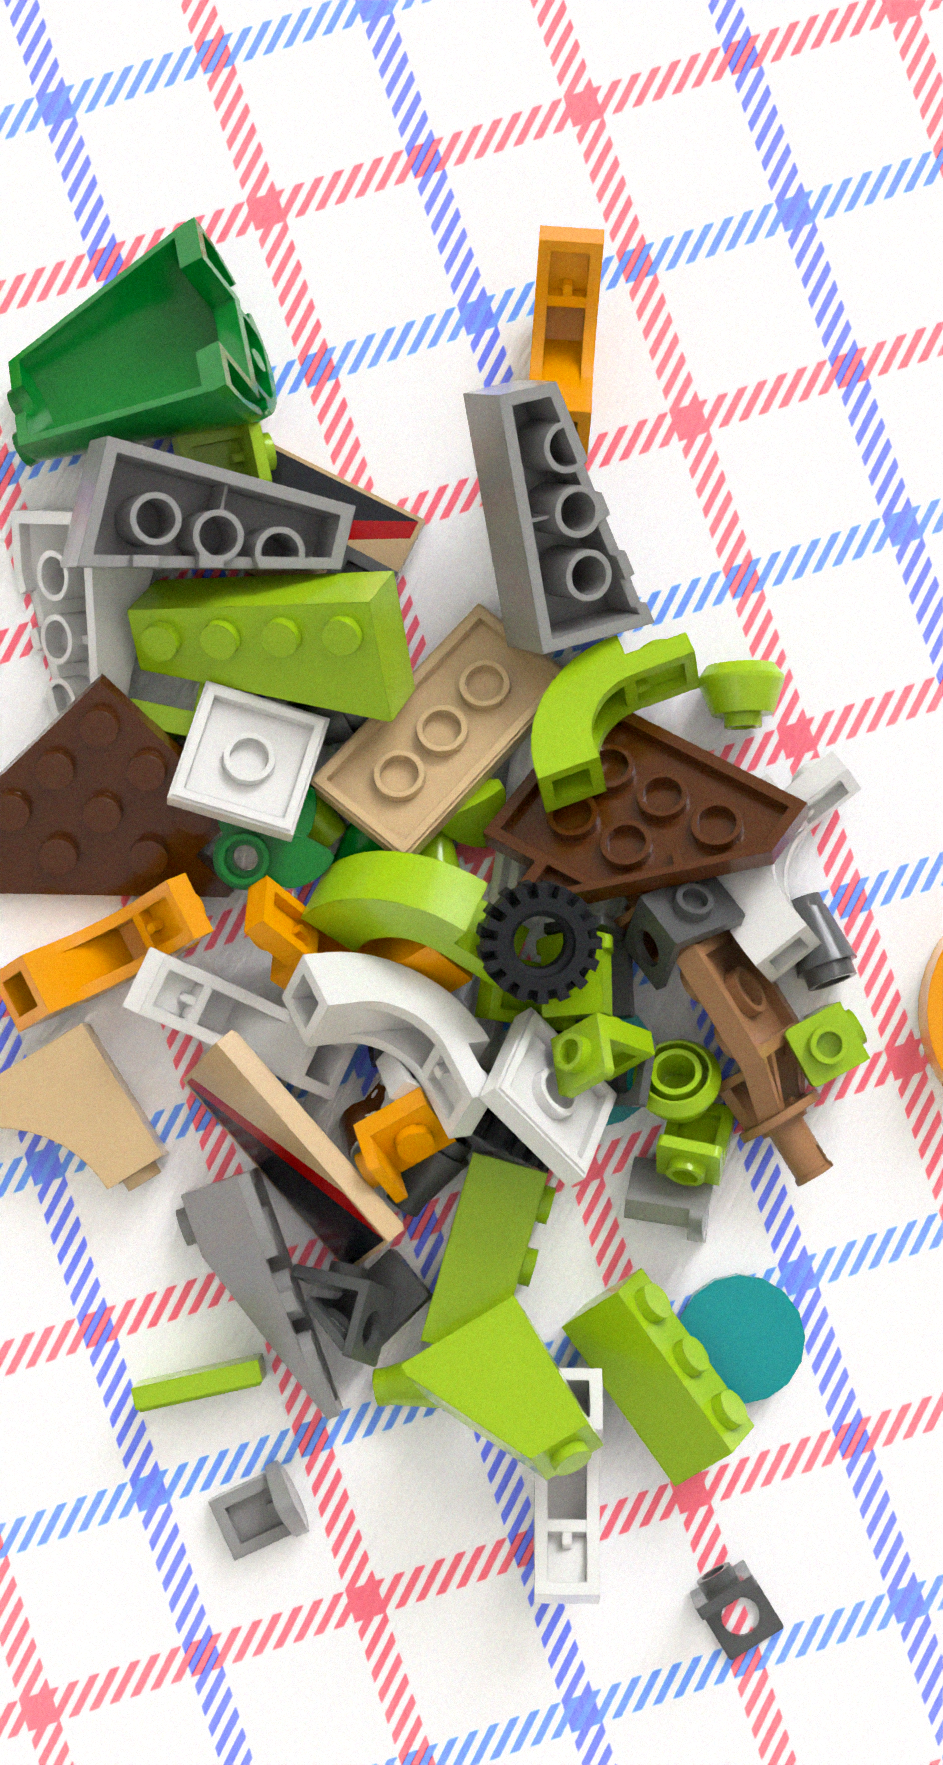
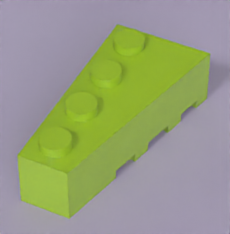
[127,571,415,722]

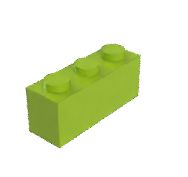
[420,1150,556,1344]
[561,1267,755,1486]

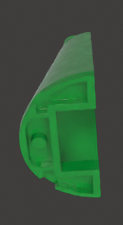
[7,217,277,467]

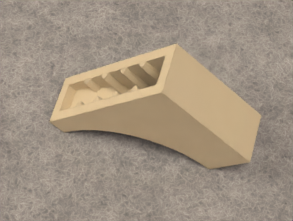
[0,1023,169,1192]

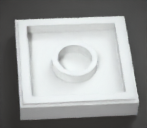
[167,680,330,842]
[479,1007,617,1188]

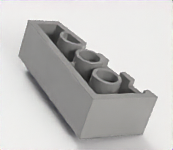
[463,379,655,655]
[60,436,356,571]

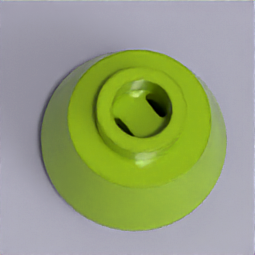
[699,660,785,730]
[633,1039,722,1124]

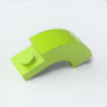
[531,632,700,813]
[301,851,530,988]

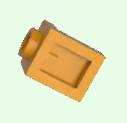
[353,1087,456,1204]

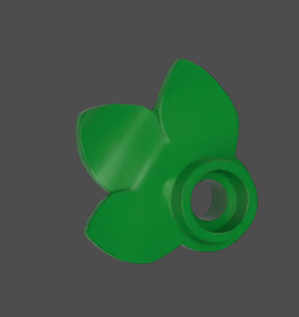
[213,786,334,890]

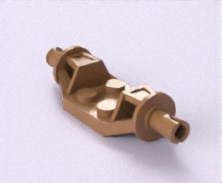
[613,889,834,1187]

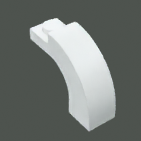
[717,750,862,983]
[122,947,358,1101]
[282,952,490,1139]
[533,1368,603,1604]

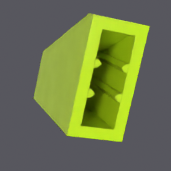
[401,1295,604,1480]

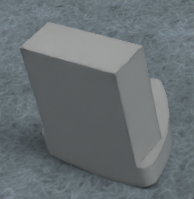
[624,1156,713,1243]
[208,1460,309,1561]

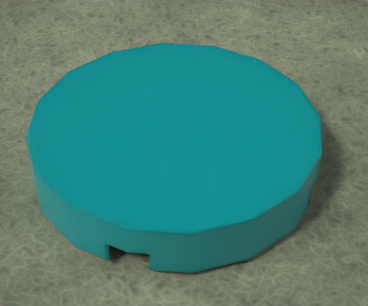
[679,1273,805,1404]

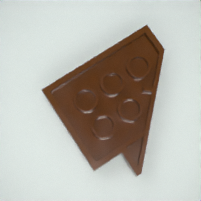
[0,673,235,898]
[483,713,809,904]

